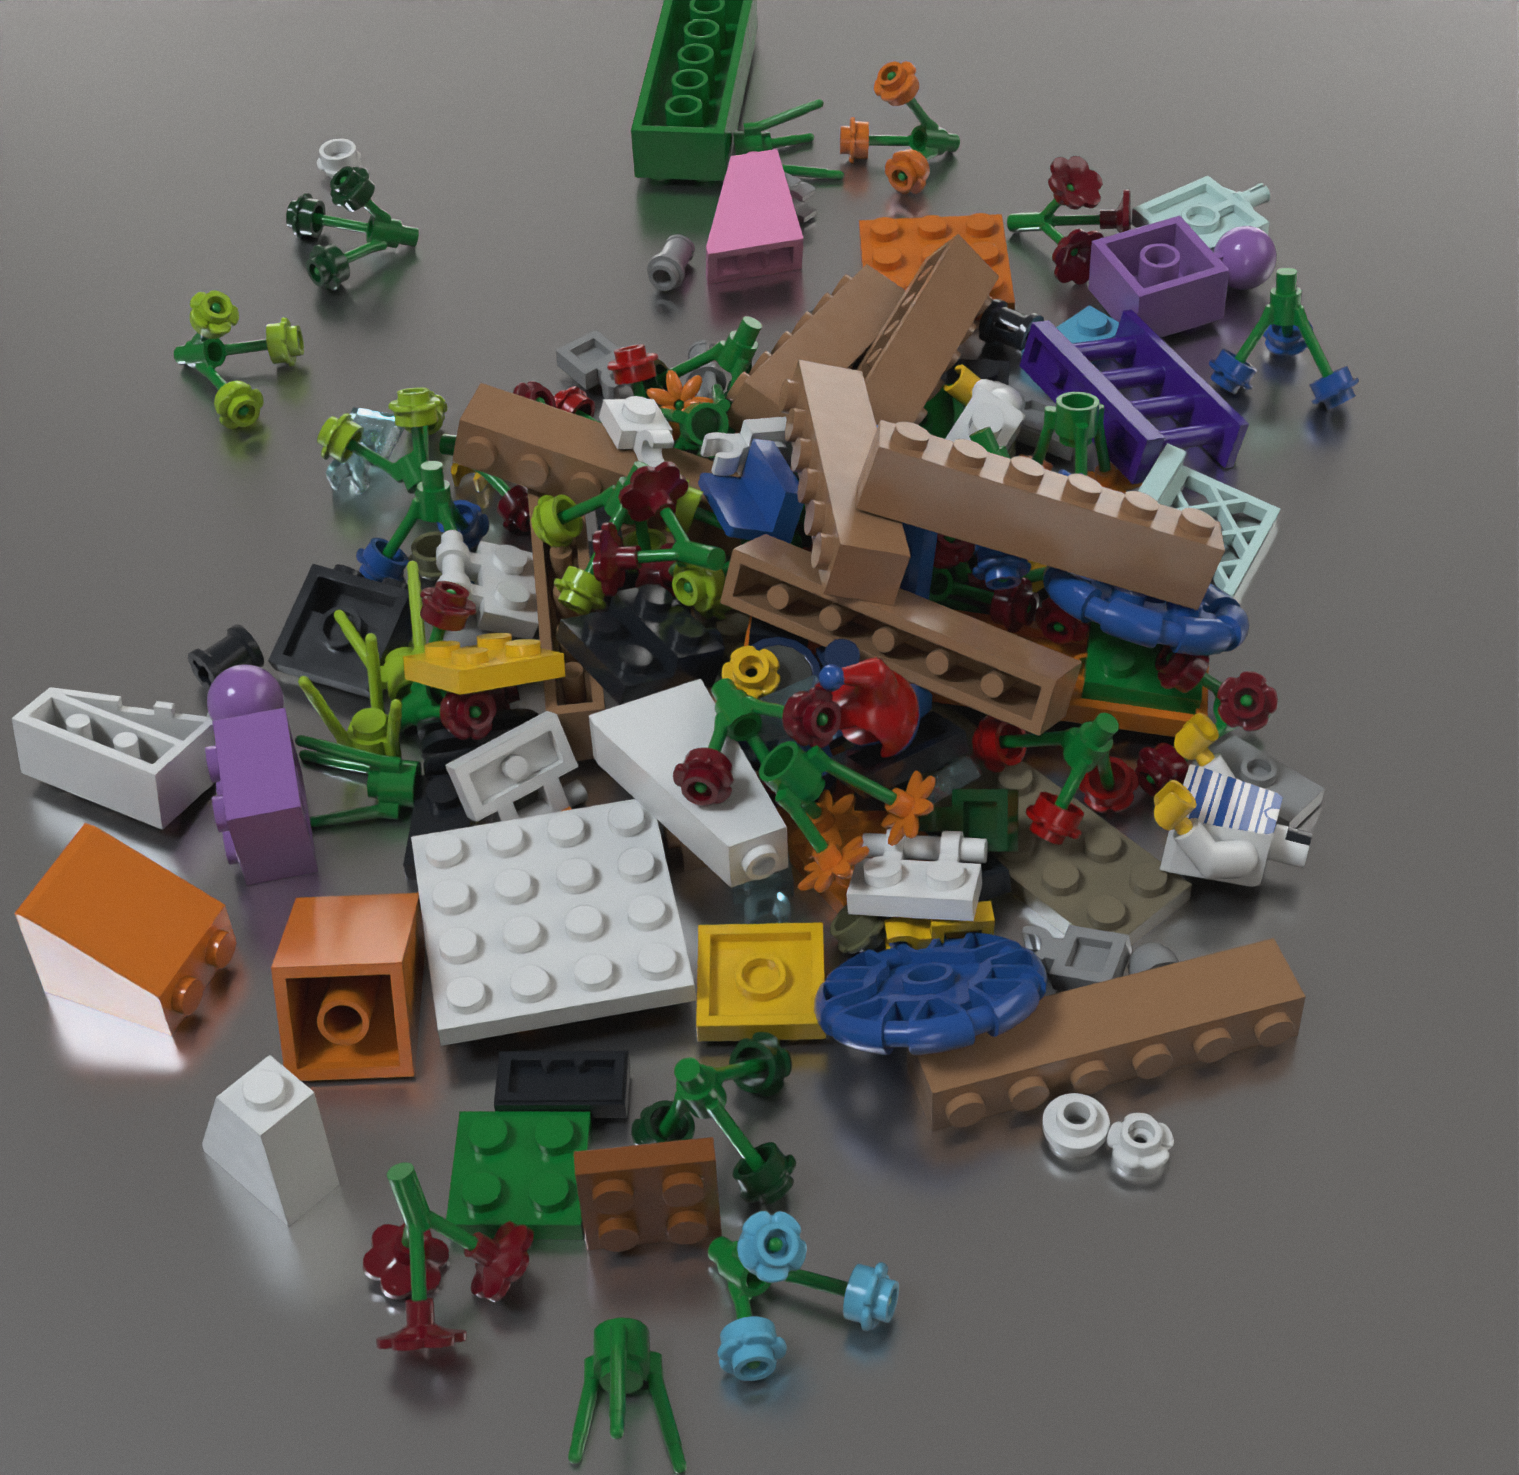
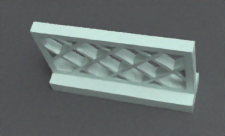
[1138,443,1281,597]

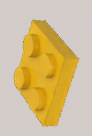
[403,633,565,695]
[696,922,826,1042]

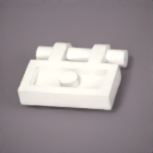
[436,530,538,639]
[445,711,588,823]
[846,828,988,921]

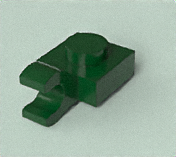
[918,789,1019,852]

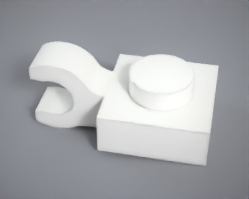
[599,396,674,468]
[700,416,793,477]

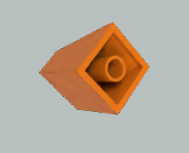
[14,823,237,1036]
[271,893,425,1081]

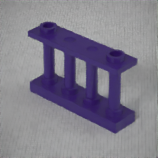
[1019,309,1249,484]

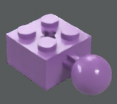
[1088,215,1277,338]
[205,664,318,886]

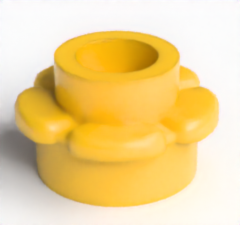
[721,646,781,701]

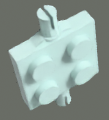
[1131,176,1270,252]

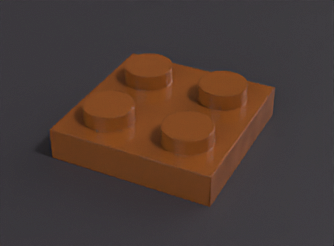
[574,1137,722,1252]

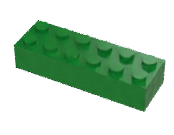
[631,0,758,182]

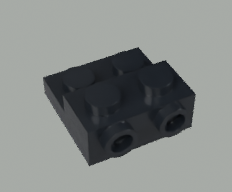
[268,564,413,698]
[556,584,725,705]

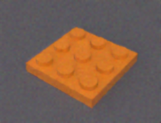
[859,213,1015,320]

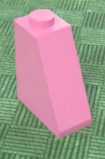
[706,149,804,284]

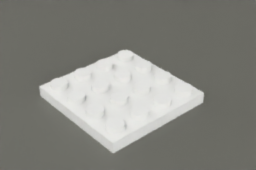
[411,799,696,1046]

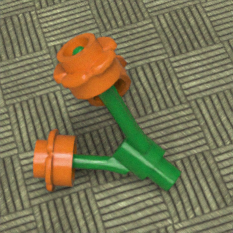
[840,61,960,194]

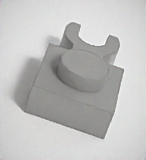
[556,329,631,399]
[1021,925,1132,991]

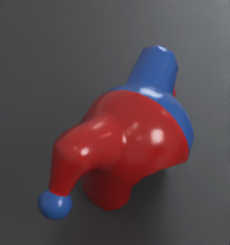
[815,657,932,758]

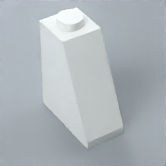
[202,1055,340,1227]

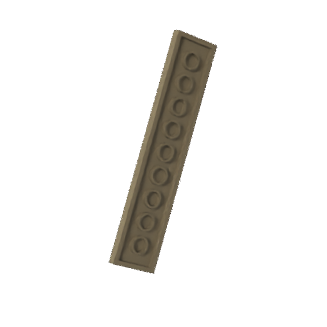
[704,609,1192,946]

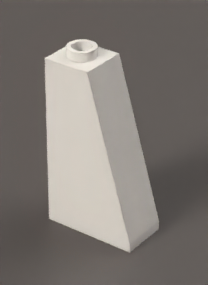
[589,679,789,888]

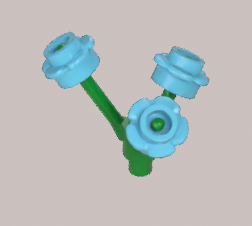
[708,1211,899,1381]

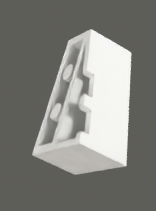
[12,687,216,830]

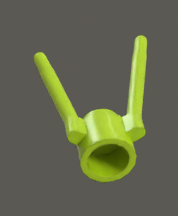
[334,561,426,702]
[298,633,402,757]

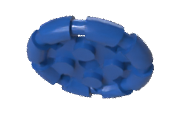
[1043,566,1250,656]
[814,932,1047,1055]

